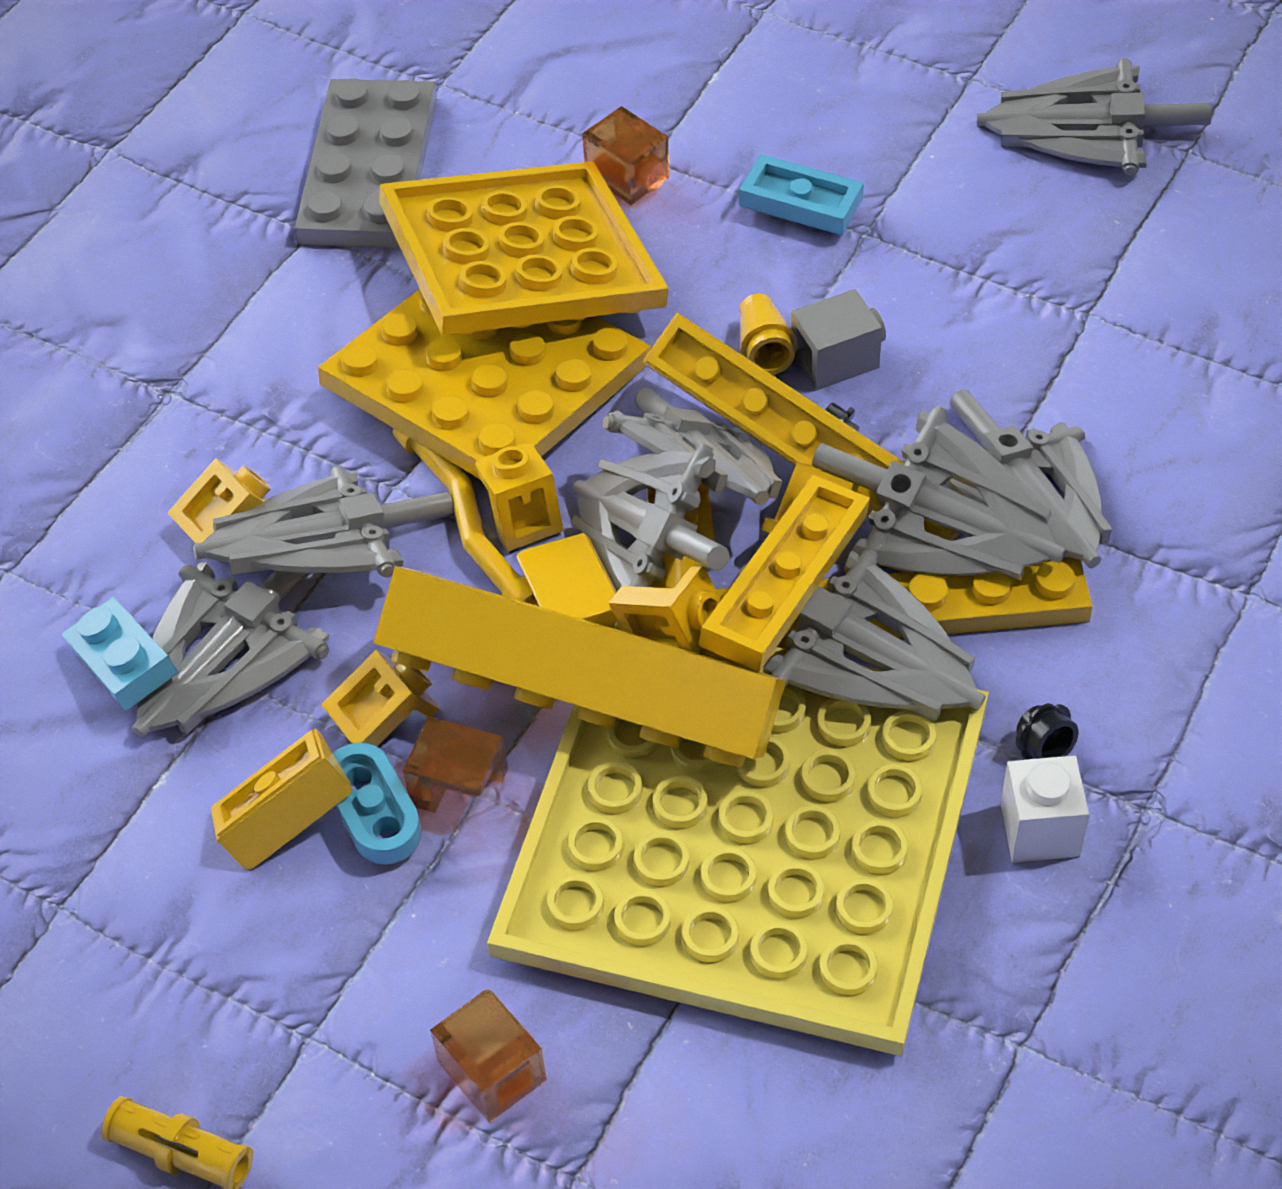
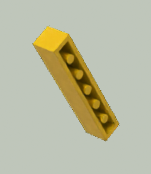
[373,566,786,767]

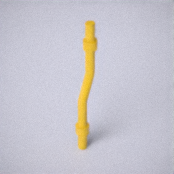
[392,428,539,606]

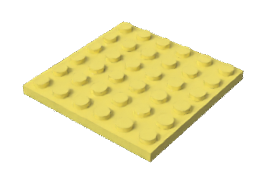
[487,621,989,1057]

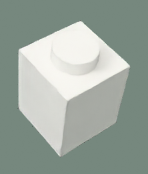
[1000,755,1089,863]

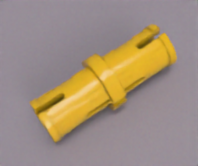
[101,1096,254,1189]

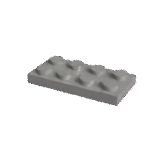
[294,78,437,248]

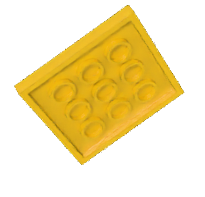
[379,161,669,336]
[318,289,651,480]

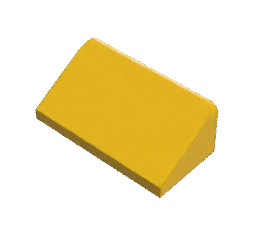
[516,533,617,627]
[211,729,352,870]

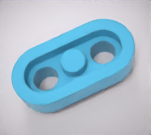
[333,743,422,864]

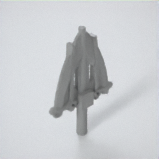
[977,58,1211,176]
[603,387,783,505]
[945,389,1112,568]
[812,406,1066,580]
[570,443,729,591]
[193,466,454,578]
[736,549,986,721]
[131,561,330,738]

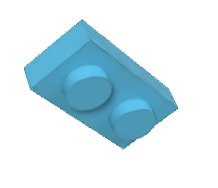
[739,154,864,236]
[61,597,179,712]

